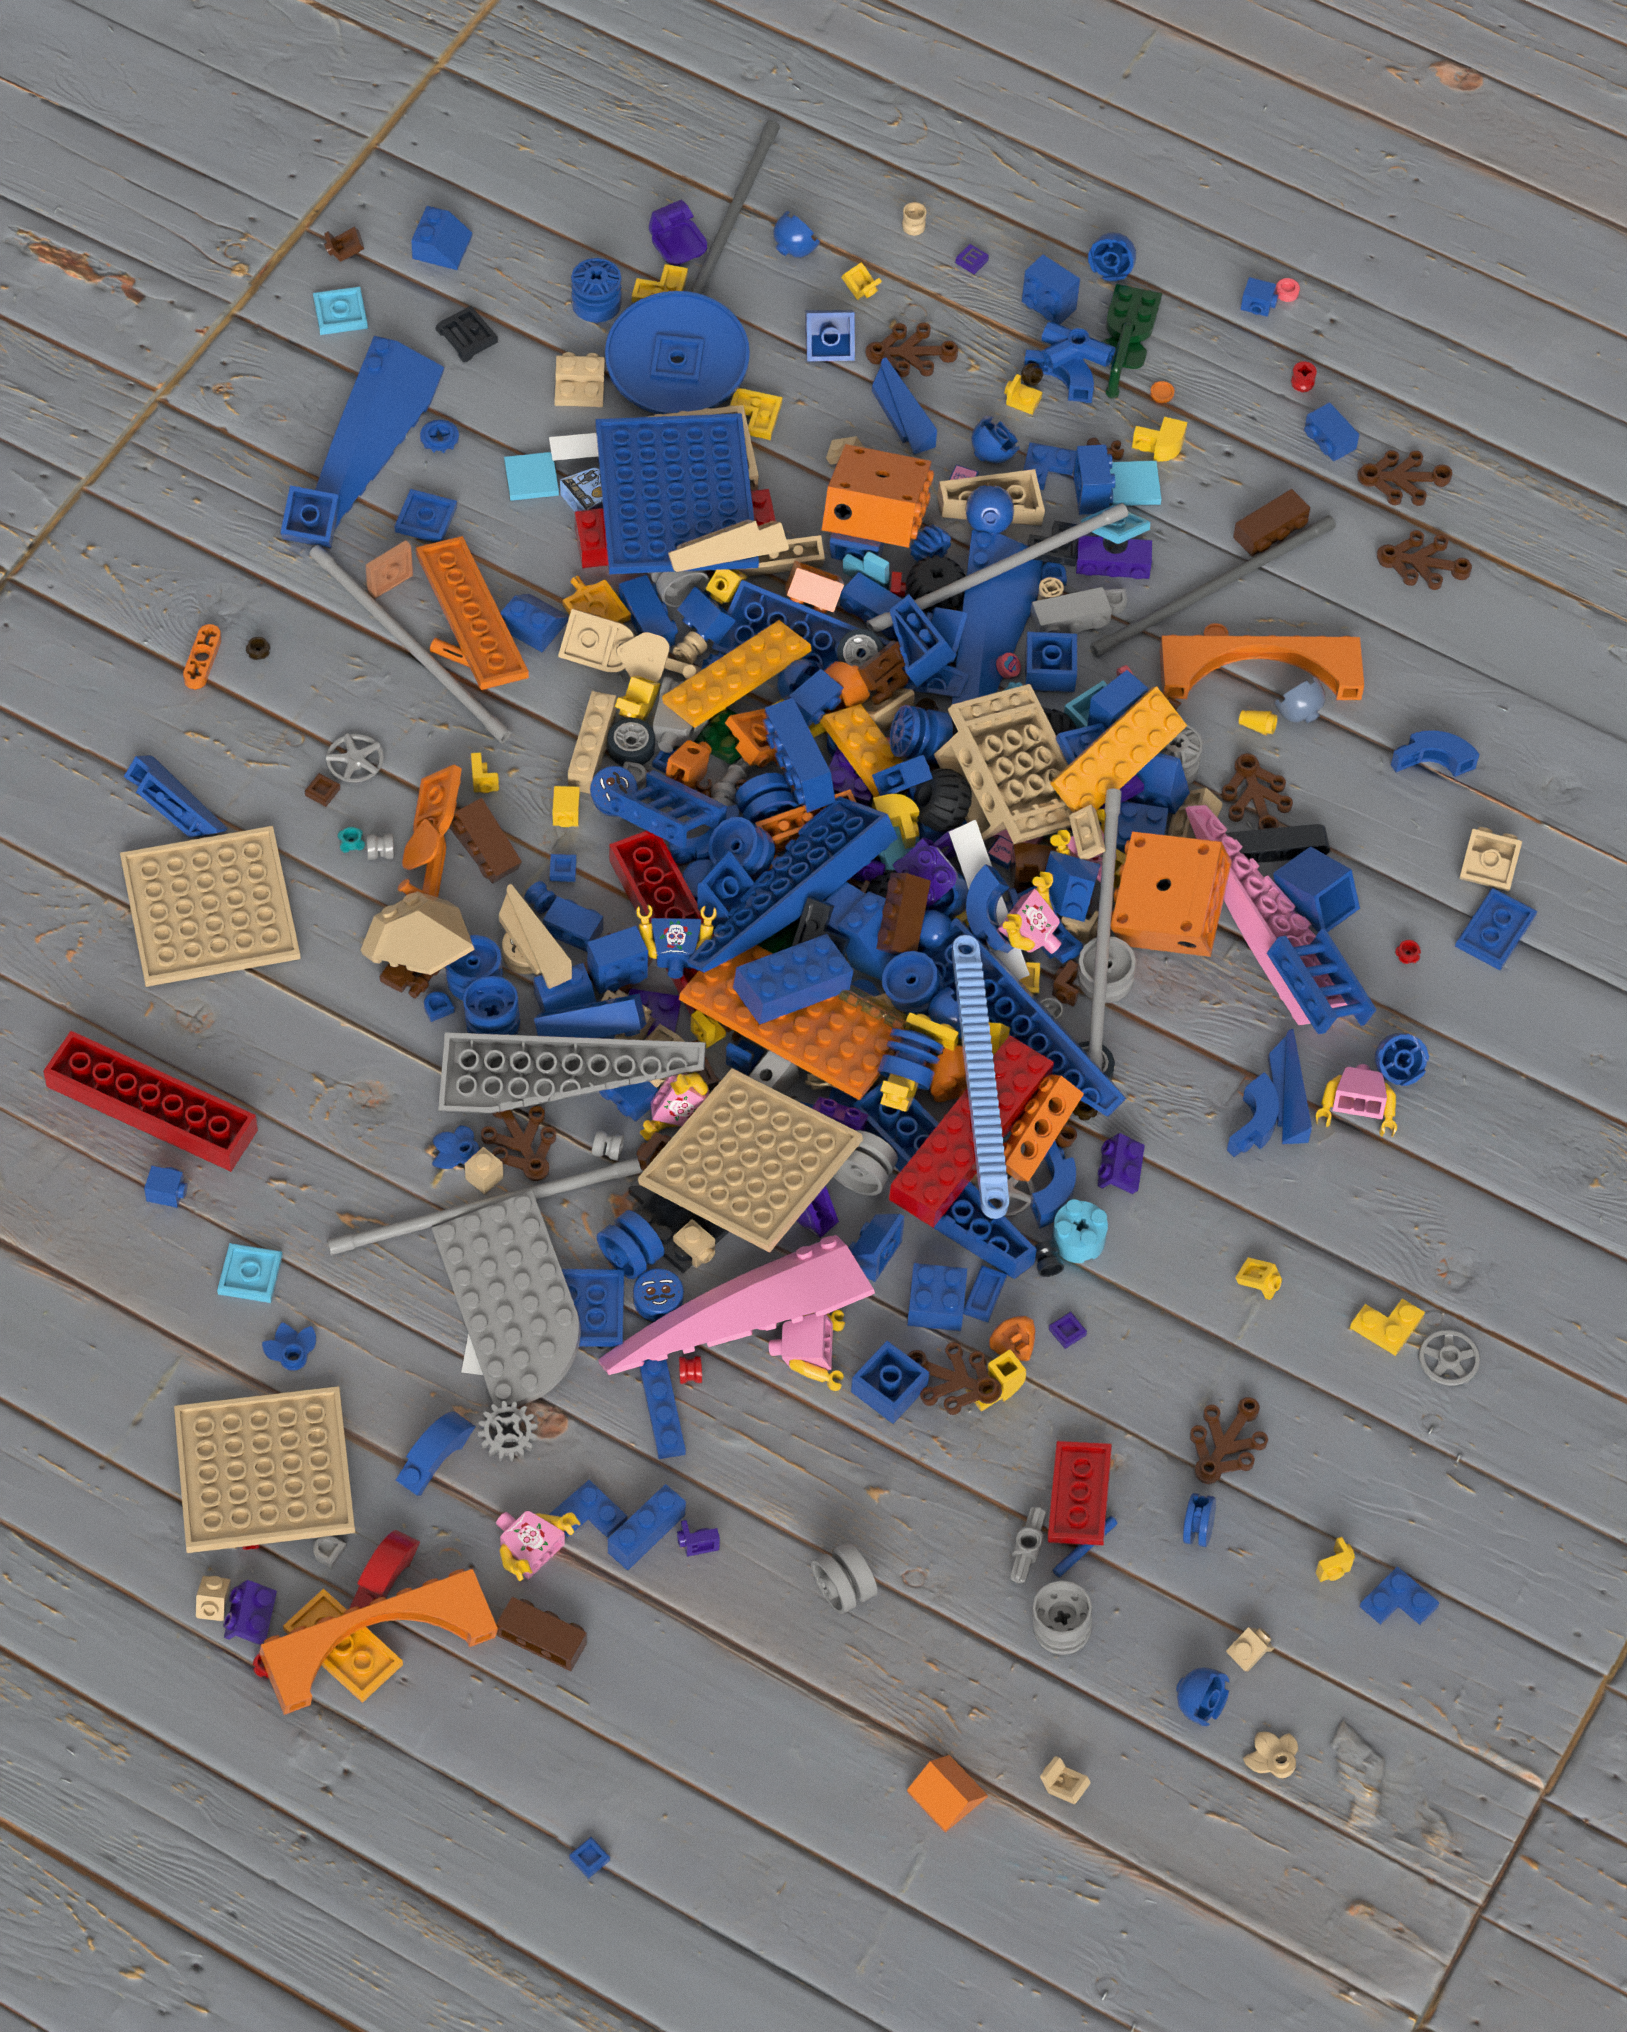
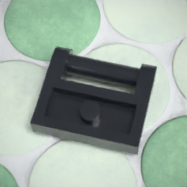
[435,306,498,362]

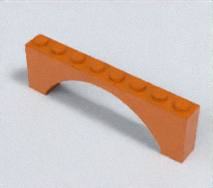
[1159,634,1364,700]
[259,1568,498,1715]

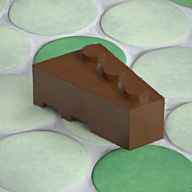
[449,798,522,884]
[1010,842,1058,894]

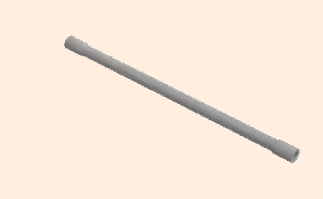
[866,503,1128,634]
[310,545,511,743]
[1088,788,1121,1070]
[327,1157,641,1255]

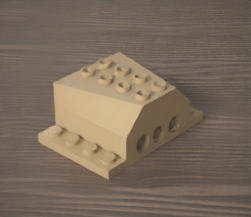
[934,684,1073,844]

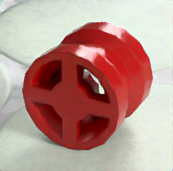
[1291,361,1317,392]
[679,1356,702,1384]

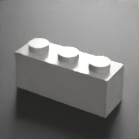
[1030,587,1112,634]

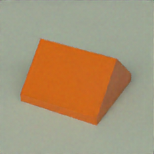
[907,1755,988,1832]

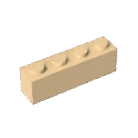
[737,535,825,577]
[568,691,616,794]

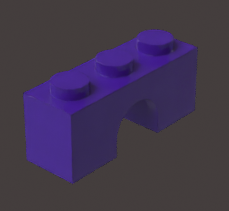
[1076,536,1152,579]

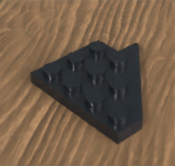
[628,1186,729,1273]

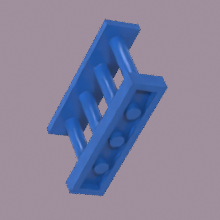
[610,770,727,848]
[1267,929,1377,1034]

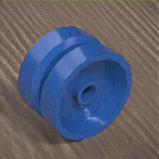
[735,773,799,824]
[708,817,775,880]
[445,935,504,1001]
[882,951,946,1017]
[597,1210,664,1280]

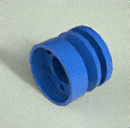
[571,258,622,323]
[890,705,953,765]
[463,976,521,1035]
[877,1028,944,1090]

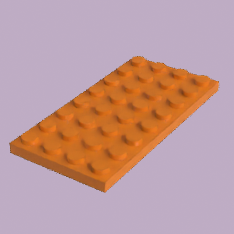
[679,945,905,1100]

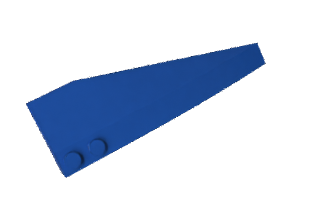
[315,336,444,529]
[950,530,1043,720]
[712,580,970,697]
[687,796,898,973]
[922,918,1127,1117]

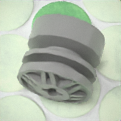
[648,570,710,607]
[1159,724,1203,786]
[1033,1581,1092,1655]

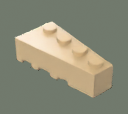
[937,469,1045,526]

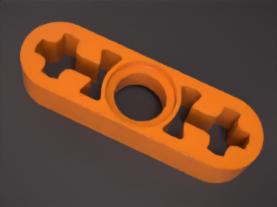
[183,624,221,690]

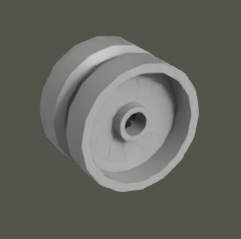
[1078,937,1136,1003]
[834,1130,898,1196]
[811,1541,877,1614]

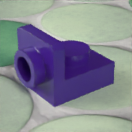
[677,1520,720,1557]

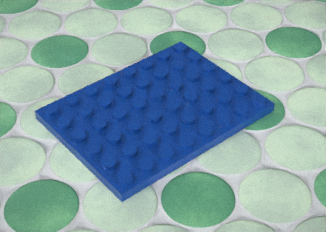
[595,413,759,574]

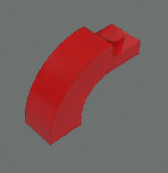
[349,1530,420,1609]

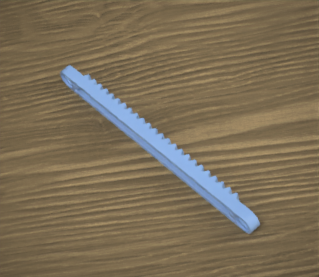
[952,935,1009,1219]

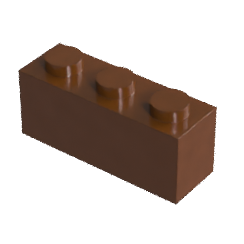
[1233,489,1311,556]
[876,873,931,955]
[496,1597,587,1671]

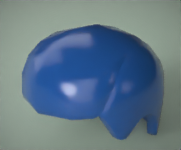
[919,910,952,949]

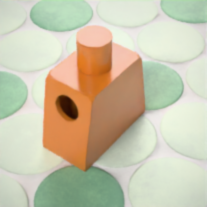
[666,740,712,790]

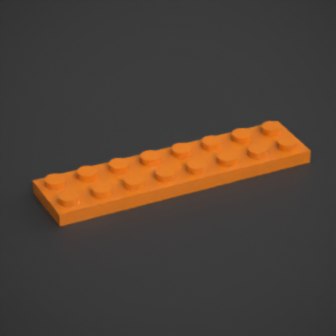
[416,536,529,690]

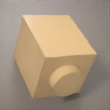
[465,1147,503,1195]

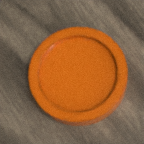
[1150,381,1175,403]
[1203,623,1228,636]

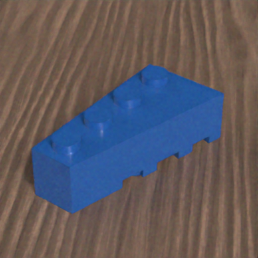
[932,1182,1037,1279]

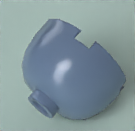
[1274,677,1326,724]

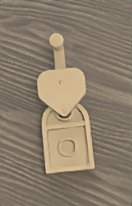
[558,609,702,682]

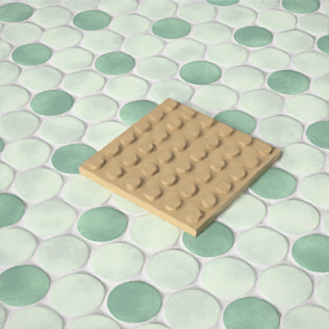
[120,826,301,987]
[638,1069,863,1253]
[174,1386,355,1553]

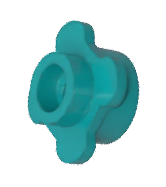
[338,827,365,853]

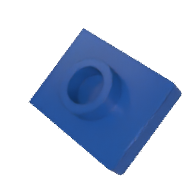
[726,1040,764,1076]

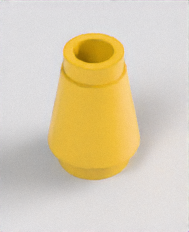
[1239,710,1278,736]

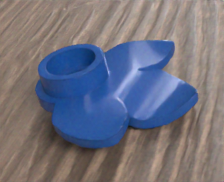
[432,1125,480,1169]
[262,1323,316,1371]

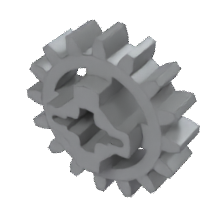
[478,1401,538,1462]

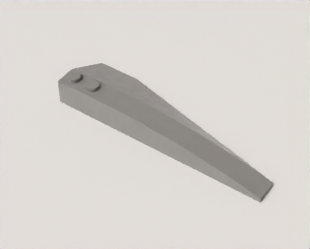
[438,1032,706,1113]

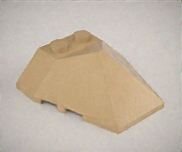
[361,891,475,975]

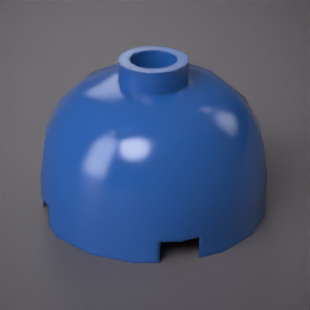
[773,211,820,258]
[1088,232,1136,282]
[971,415,1020,464]
[965,485,1015,534]
[777,658,824,700]
[928,987,962,1039]
[1375,1033,1429,1086]
[1176,1667,1229,1726]

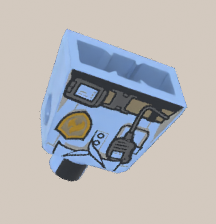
[560,468,603,512]

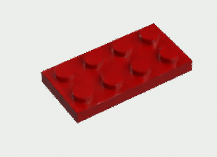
[1048,1441,1112,1545]

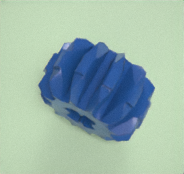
[910,524,951,562]

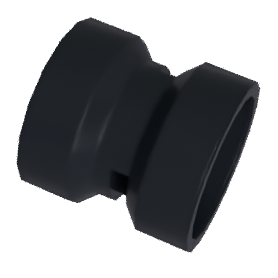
[1034,1240,1064,1277]

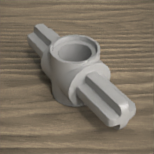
[1010,1507,1046,1584]

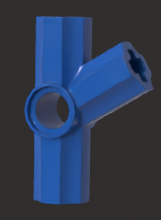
[1042,321,1115,369]

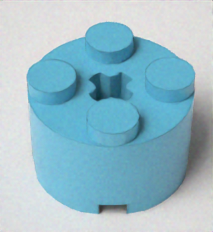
[1052,1199,1108,1263]

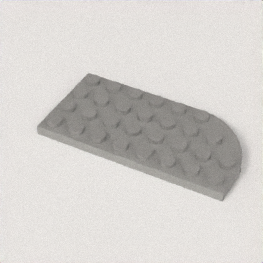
[432,1190,581,1409]

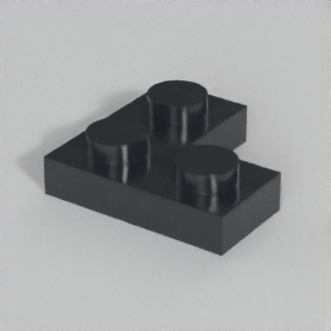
[1027,520,1078,567]
[792,896,850,957]

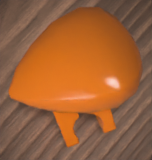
[989,1316,1035,1361]

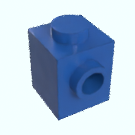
[1241,277,1279,317]
[144,1166,188,1208]

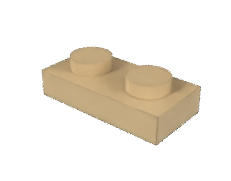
[1069,805,1106,860]

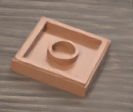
[365,540,413,599]

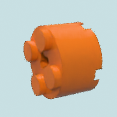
[824,661,870,714]
[925,1046,967,1102]

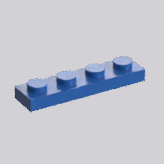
[639,1359,686,1459]

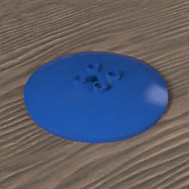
[605,291,750,414]

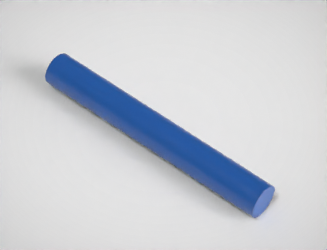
[1052,1516,1118,1578]

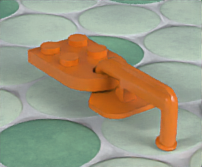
[397,764,462,897]

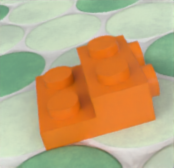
[725,709,777,768]

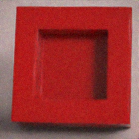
[890,571,906,597]

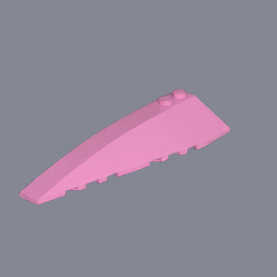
[1185,805,1347,1025]
[598,1235,875,1375]

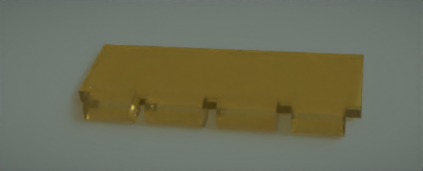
[839,984,908,1030]

